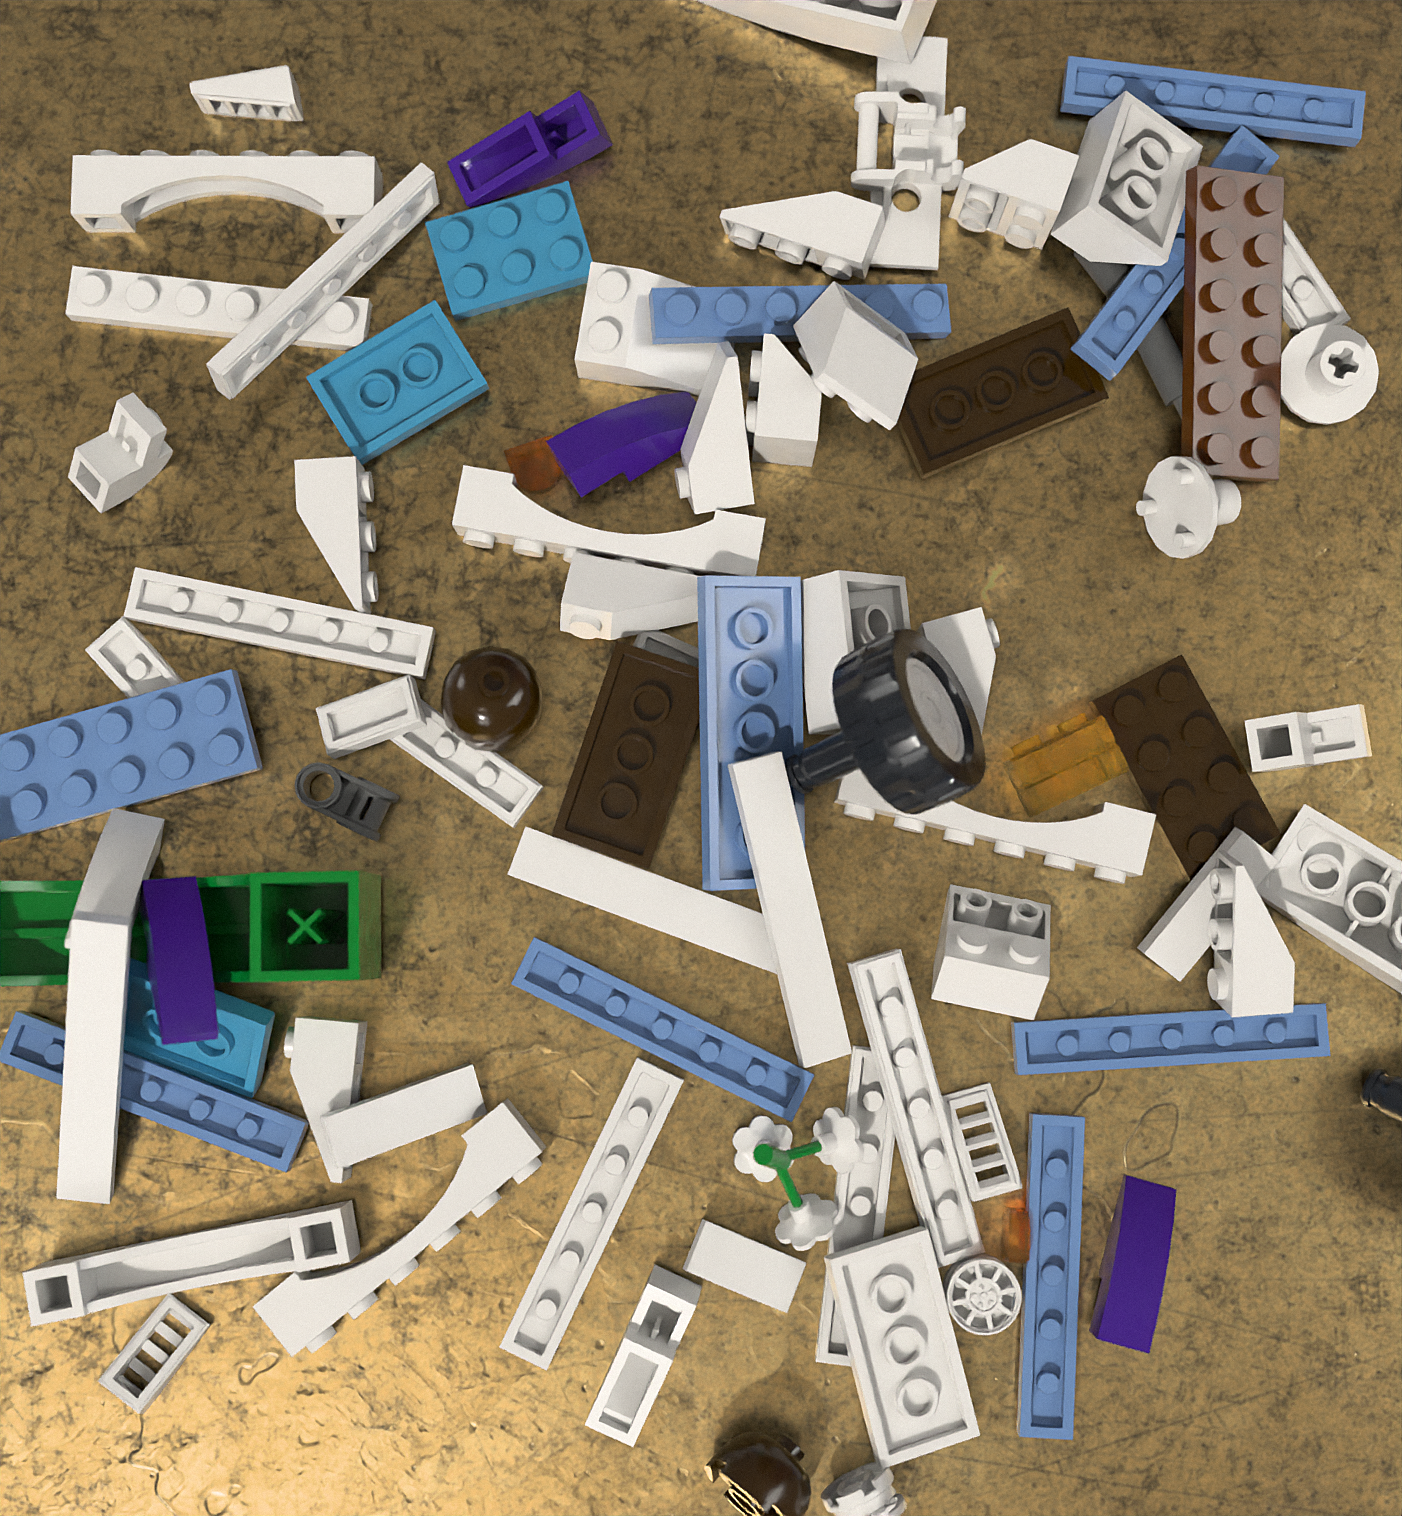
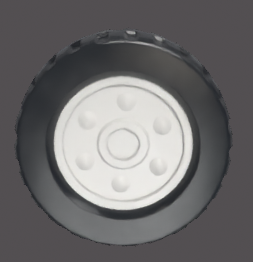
[785,629,986,815]

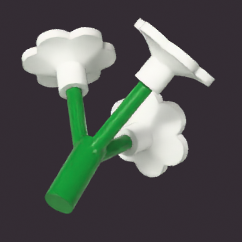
[732,1107,864,1251]

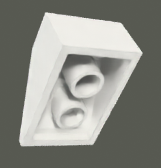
[575,262,735,396]

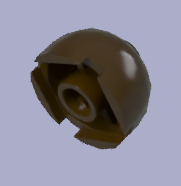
[441,646,543,752]
[704,1432,812,1516]

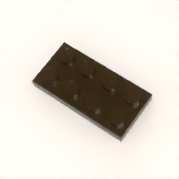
[897,307,1109,479]
[551,641,700,869]
[1089,654,1281,883]

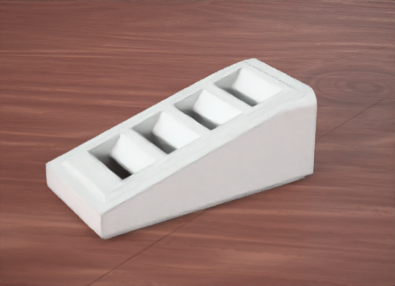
[189,65,304,121]
[941,1082,1023,1201]
[98,1293,210,1414]

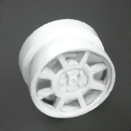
[942,1253,1021,1335]
[821,1462,907,1516]

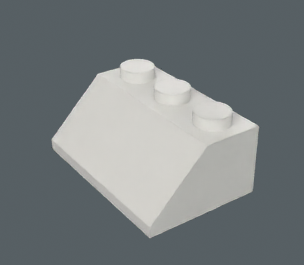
[1050,91,1203,266]
[801,570,911,735]

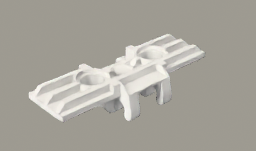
[851,36,966,270]

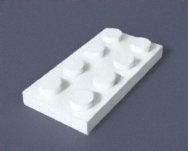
[824,1226,980,1469]

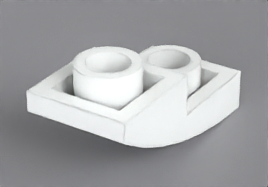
[682,1219,806,1313]

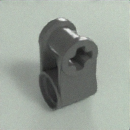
[294,762,400,842]

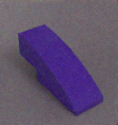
[447,90,613,208]
[546,392,697,497]
[139,876,219,1045]
[1089,1174,1177,1354]

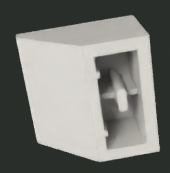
[949,139,1079,249]
[793,281,918,430]
[745,334,822,467]
[931,884,1051,1020]

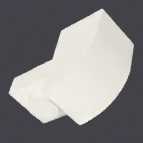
[68,393,173,513]
[1245,704,1372,772]

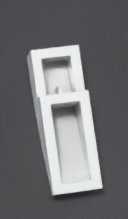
[64,808,165,948]
[585,1265,702,1447]

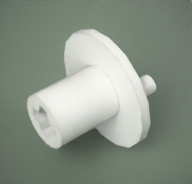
[1280,323,1379,425]
[1136,456,1241,559]

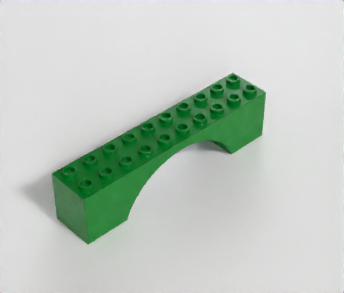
[0,870,381,987]

